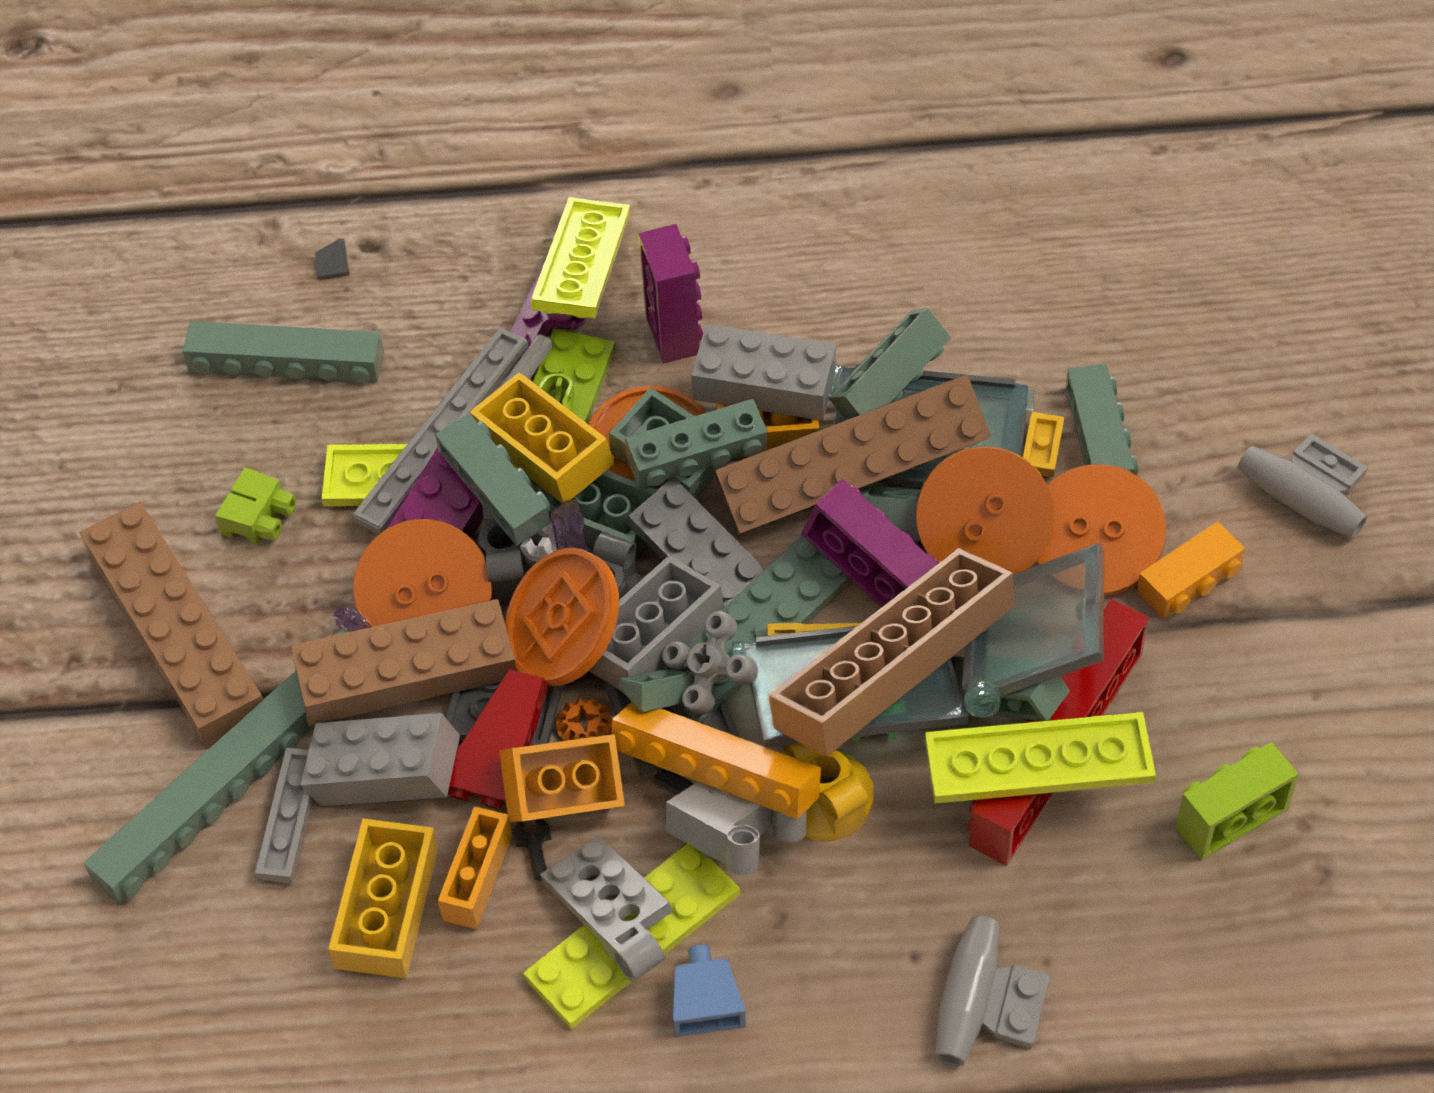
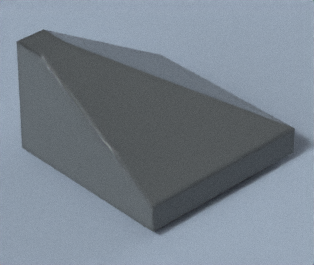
[315,238,349,279]

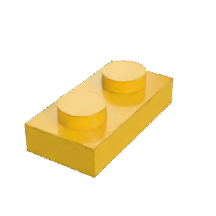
[1023,412,1064,478]

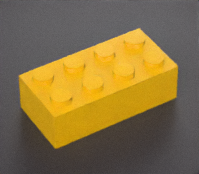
[469,372,614,505]
[328,818,438,979]

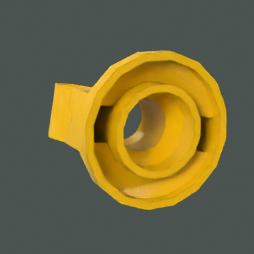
[782,743,874,841]

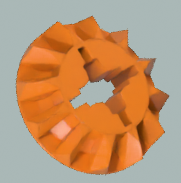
[556,696,612,741]

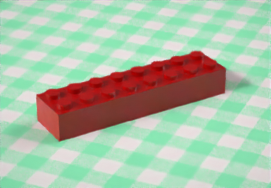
[967,599,1149,866]

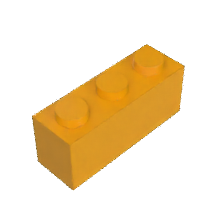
[1137,521,1245,619]
[438,806,513,929]

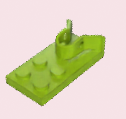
[533,329,616,424]

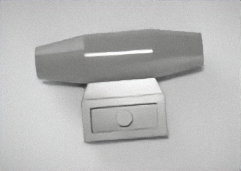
[1238,434,1368,539]
[935,916,1050,1066]

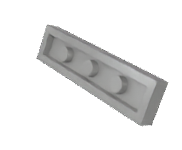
[255,747,313,884]

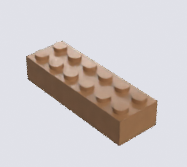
[291,599,515,726]

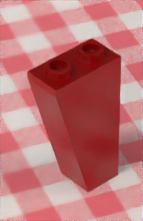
[447,669,549,810]

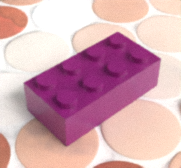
[638,224,703,364]
[387,447,484,539]
[801,479,939,608]

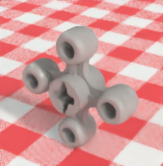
[662,611,759,715]

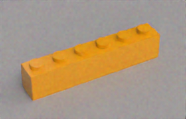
[612,702,821,819]

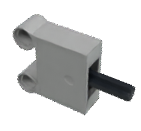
[653,768,807,875]

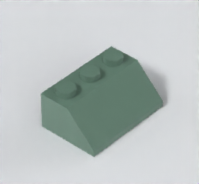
[862,485,921,545]

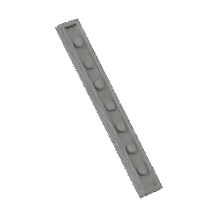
[352,327,528,535]

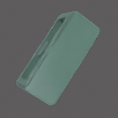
[618,668,694,712]

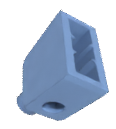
[673,945,746,1037]

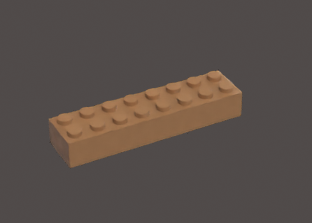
[713,374,992,535]
[79,501,263,750]
[768,548,1016,757]

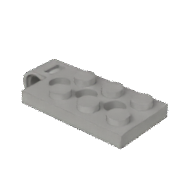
[540,836,672,981]

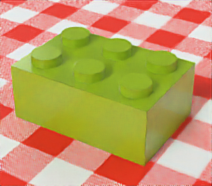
[1175,742,1299,861]

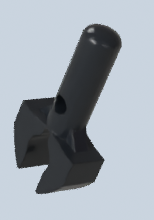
[513,818,552,881]

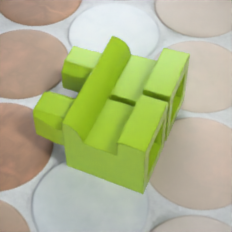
[215,467,297,545]

